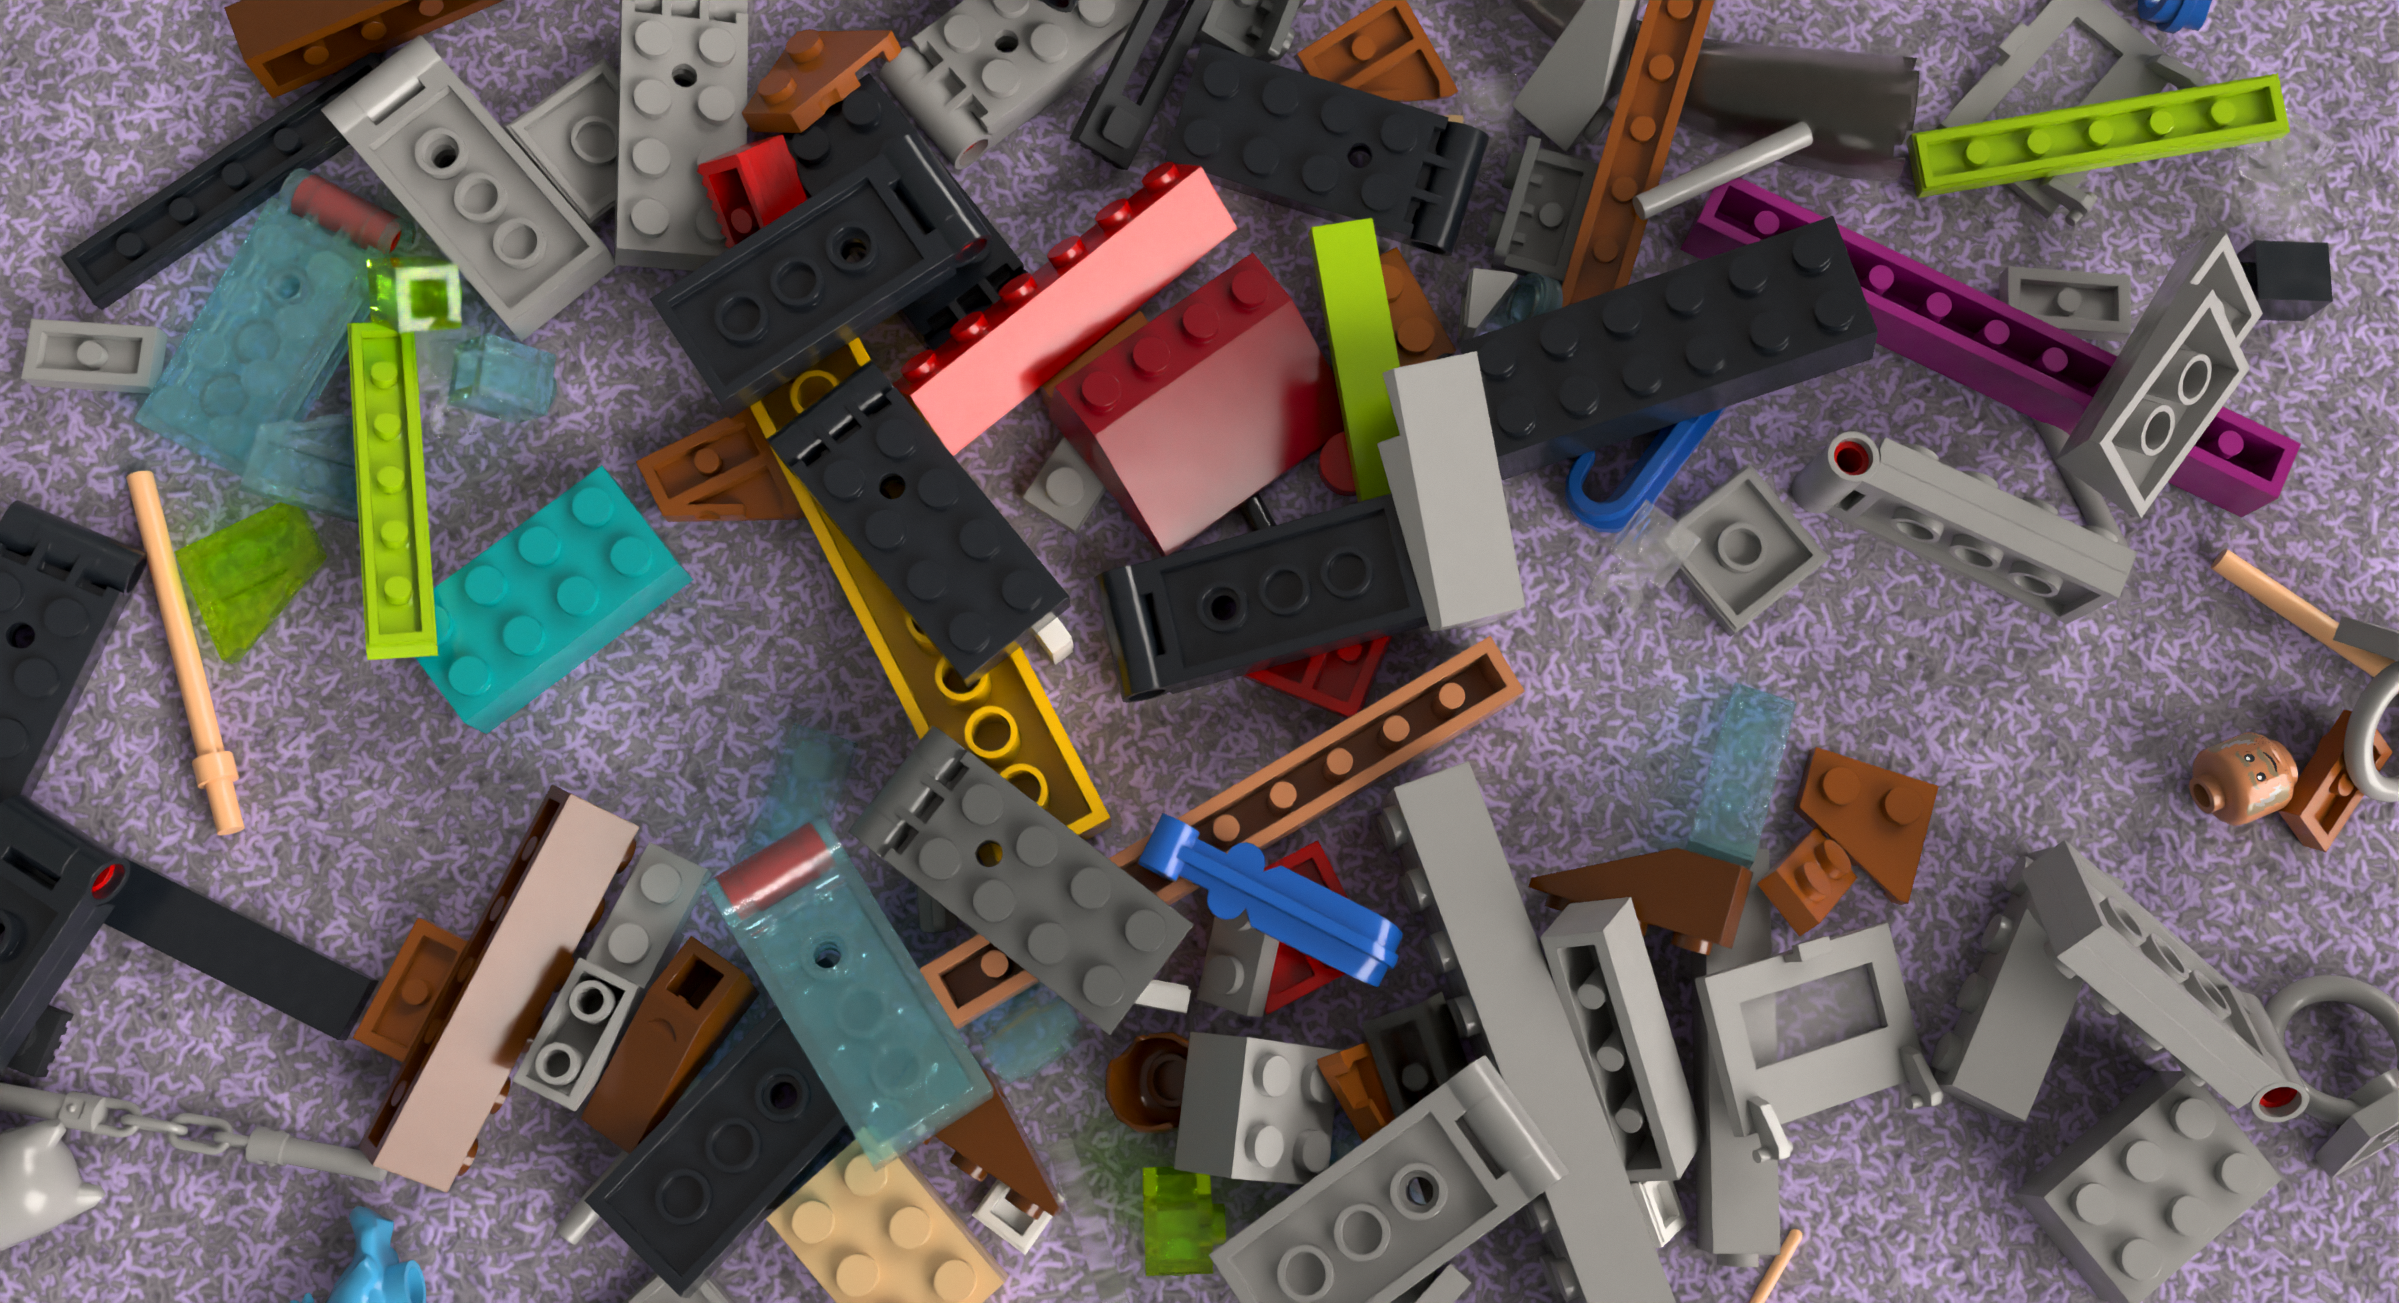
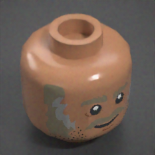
[2189,732,2298,826]

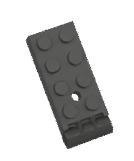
[848,725,1194,1035]

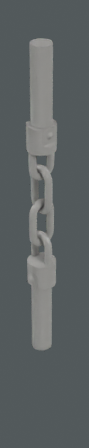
[0,1082,387,1182]

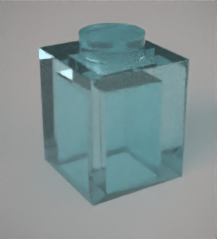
[447,333,557,424]

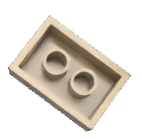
[766,1124,1009,1303]

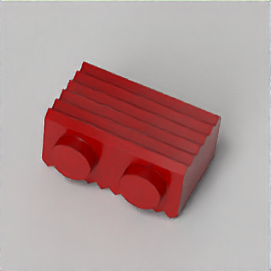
[697,134,807,248]

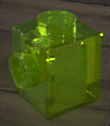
[367,256,462,333]
[1143,1166,1226,1276]

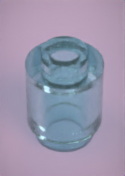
[980,990,1083,1085]

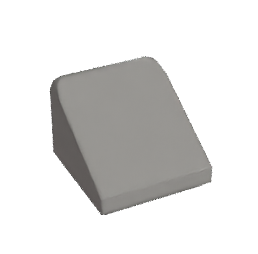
[1457,268,1517,343]

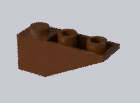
[1528,848,1754,956]
[580,936,760,1154]
[886,1035,1065,1220]

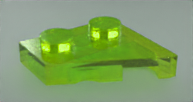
[174,496,327,664]

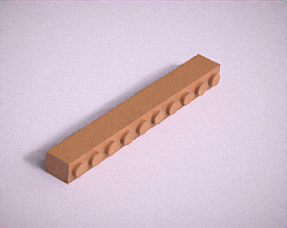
[919,636,1525,1029]

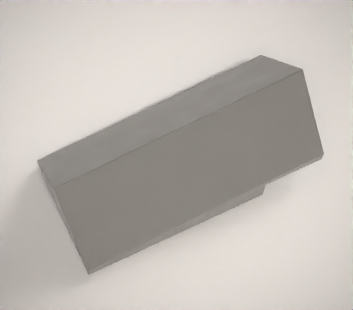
[2055,230,2263,518]
[1377,351,1525,631]

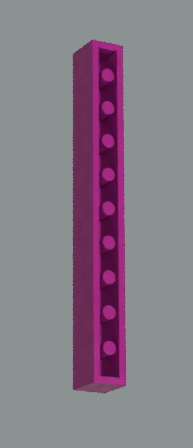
[1680,177,2301,518]

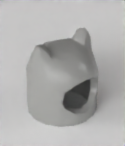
[0,1119,106,1251]

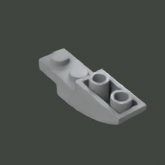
[512,842,712,1111]

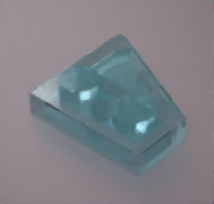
[239,413,359,524]

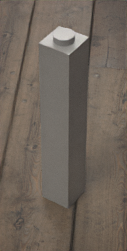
[1691,848,1780,1267]

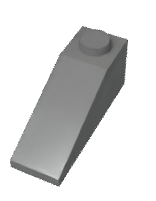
[1511,0,1640,152]

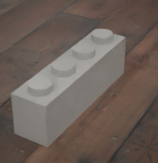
[1931,847,2125,1121]
[1540,897,1704,1182]

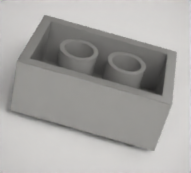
[2014,1071,2282,1303]

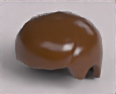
[1105,1032,1189,1134]

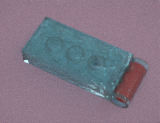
[133,168,416,489]
[703,815,994,1172]

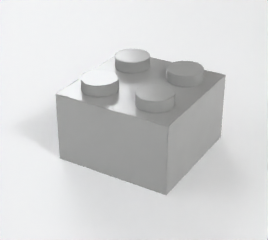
[1174,1032,1340,1185]

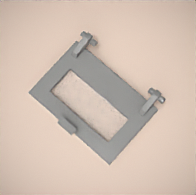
[1937,0,2205,226]
[1694,923,1943,1163]

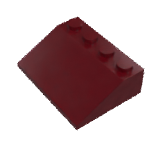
[1048,252,1344,557]

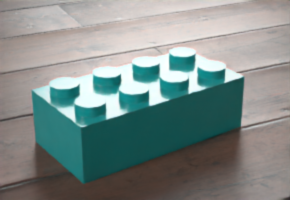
[415,465,693,734]

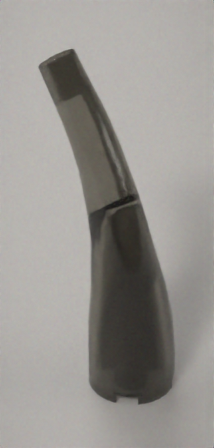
[1510,0,1919,183]

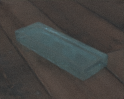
[1685,683,1797,870]

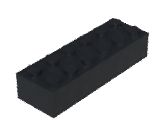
[1458,216,1878,480]

